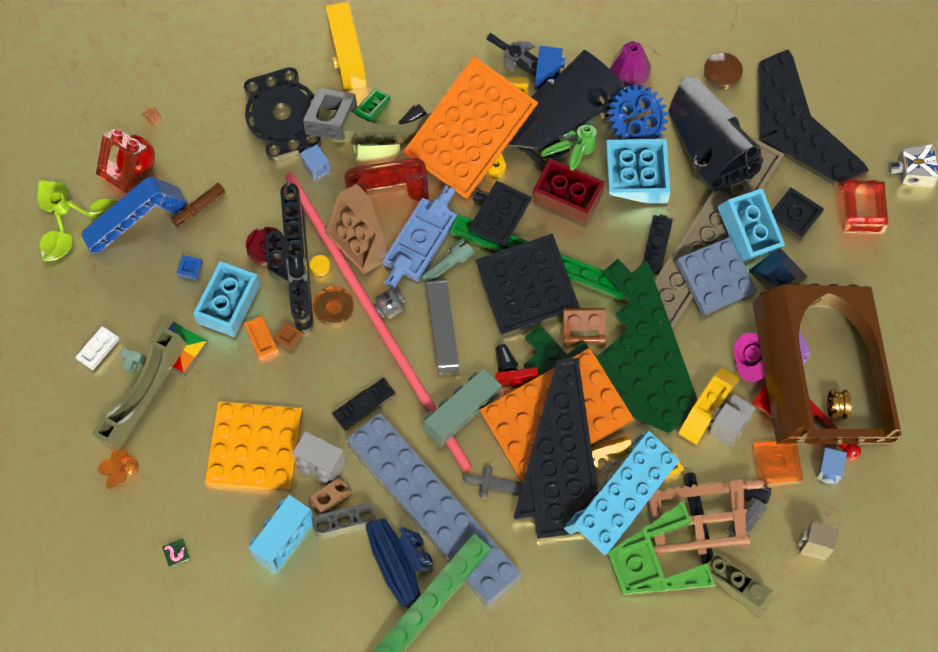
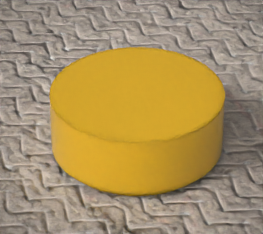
[310,255,330,276]

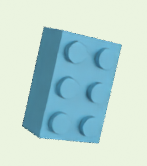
[717,189,785,262]
[193,261,260,337]
[249,495,314,574]

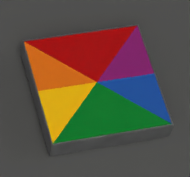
[168,321,209,376]

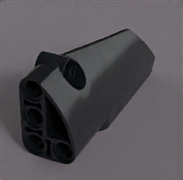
[507,50,626,150]
[668,77,762,192]

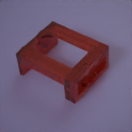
[96,128,147,193]
[840,179,888,234]

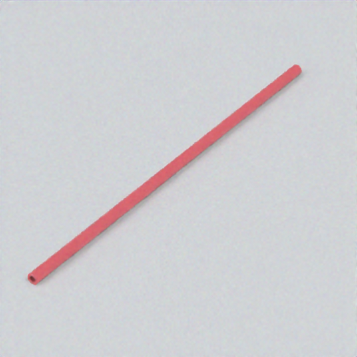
[284,172,472,472]

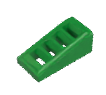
[354,88,391,123]

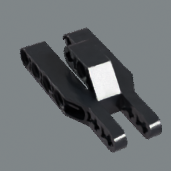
[265,183,314,334]

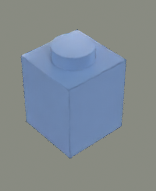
[300,145,331,180]
[817,448,847,484]

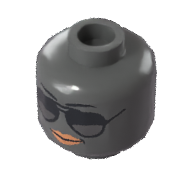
[374,288,406,319]

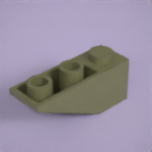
[708,552,773,617]

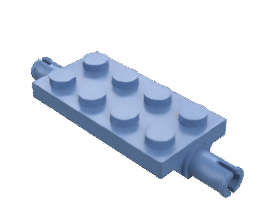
[382,185,457,289]

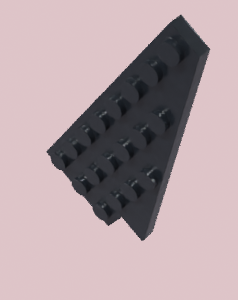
[514,357,598,539]

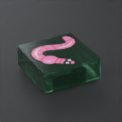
[162,538,191,568]

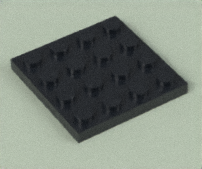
[475,233,580,337]

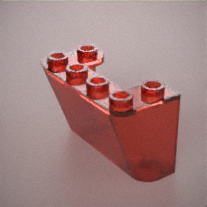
[344,158,429,201]

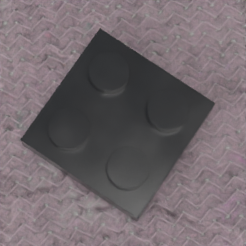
[772,187,824,241]

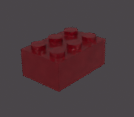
[532,159,605,225]

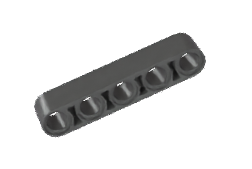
[426,279,460,375]

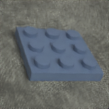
[676,237,757,316]

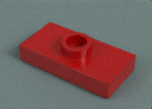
[495,367,538,388]

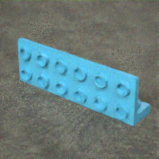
[564,431,679,555]

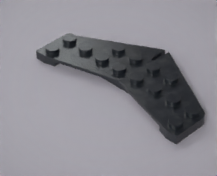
[757,49,869,186]

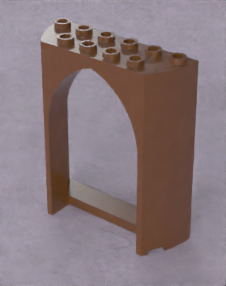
[752,283,902,444]

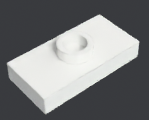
[75,326,120,371]

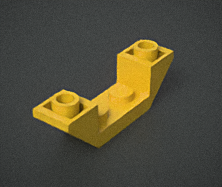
[678,367,740,445]

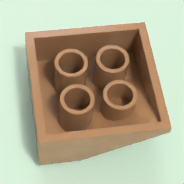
[325,184,387,274]

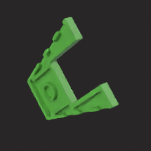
[608,501,716,595]

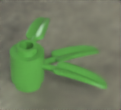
[541,125,597,170]

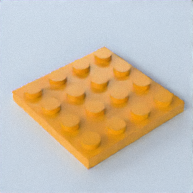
[205,401,303,492]

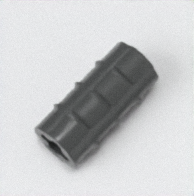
[726,497,767,537]

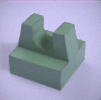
[120,348,147,373]

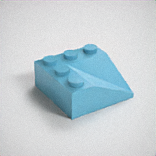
[605,139,670,204]

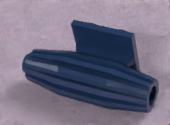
[366,518,434,610]

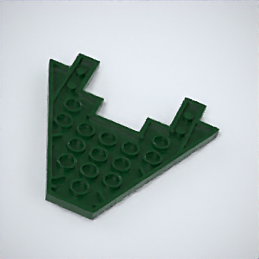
[523,259,698,435]

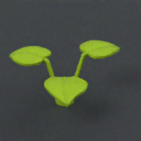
[37,180,118,261]

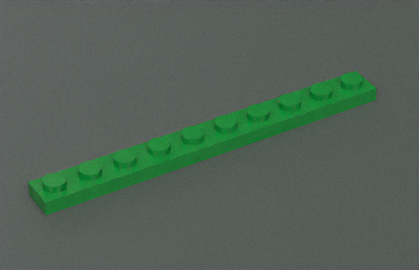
[450,214,628,303]

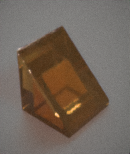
[142,107,162,124]

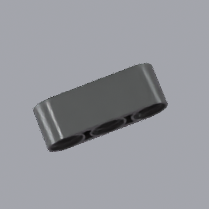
[312,504,376,539]

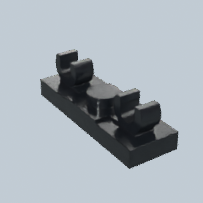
[642,214,673,275]
[332,377,396,431]

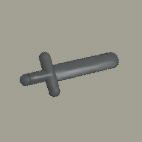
[463,465,522,498]

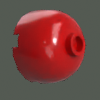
[116,134,155,176]

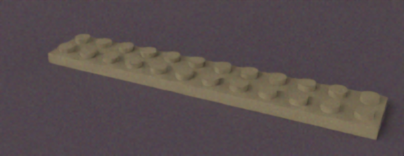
[655,136,784,330]

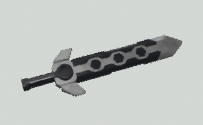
[486,32,560,78]

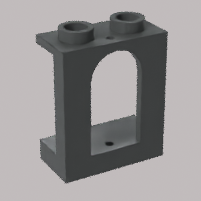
[303,88,357,140]

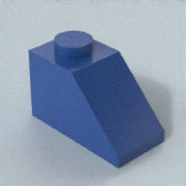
[534,46,566,90]

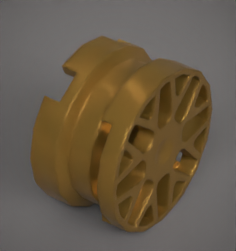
[827,390,851,419]

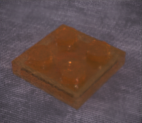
[752,441,804,486]

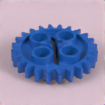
[606,84,668,140]

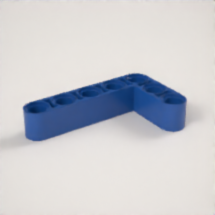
[81,177,188,253]

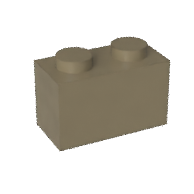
[798,521,839,561]

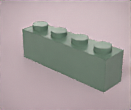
[422,369,502,447]

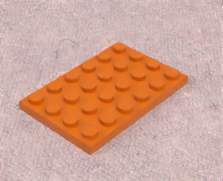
[403,56,538,200]
[480,348,634,484]

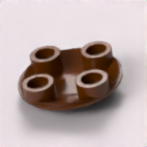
[704,53,743,88]

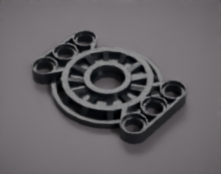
[244,67,322,162]

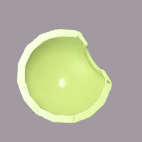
[352,141,400,171]

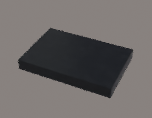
[468,180,532,249]

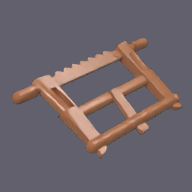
[648,479,764,558]

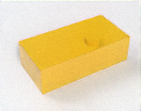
[326,2,366,91]

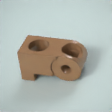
[309,478,352,515]

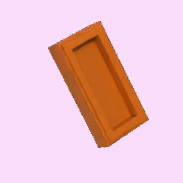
[243,315,279,360]

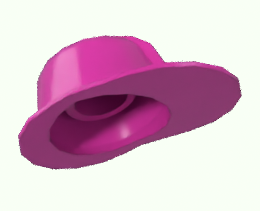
[734,333,765,382]

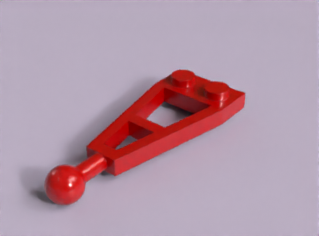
[752,385,861,460]

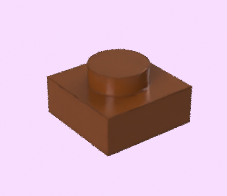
[273,322,303,351]

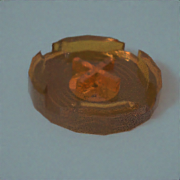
[313,286,354,326]

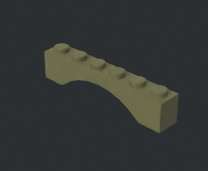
[330,110,431,144]
[92,326,187,452]

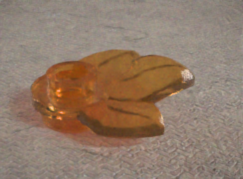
[97,449,139,489]

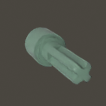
[421,238,474,283]

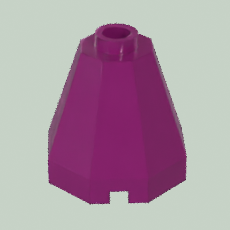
[610,41,651,88]

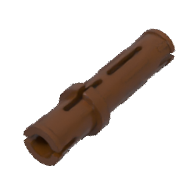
[170,183,226,228]

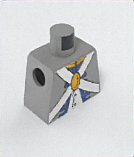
[888,144,938,187]

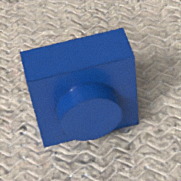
[177,255,203,280]

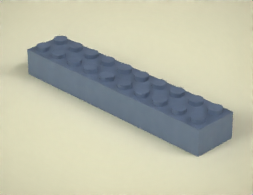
[347,413,522,608]

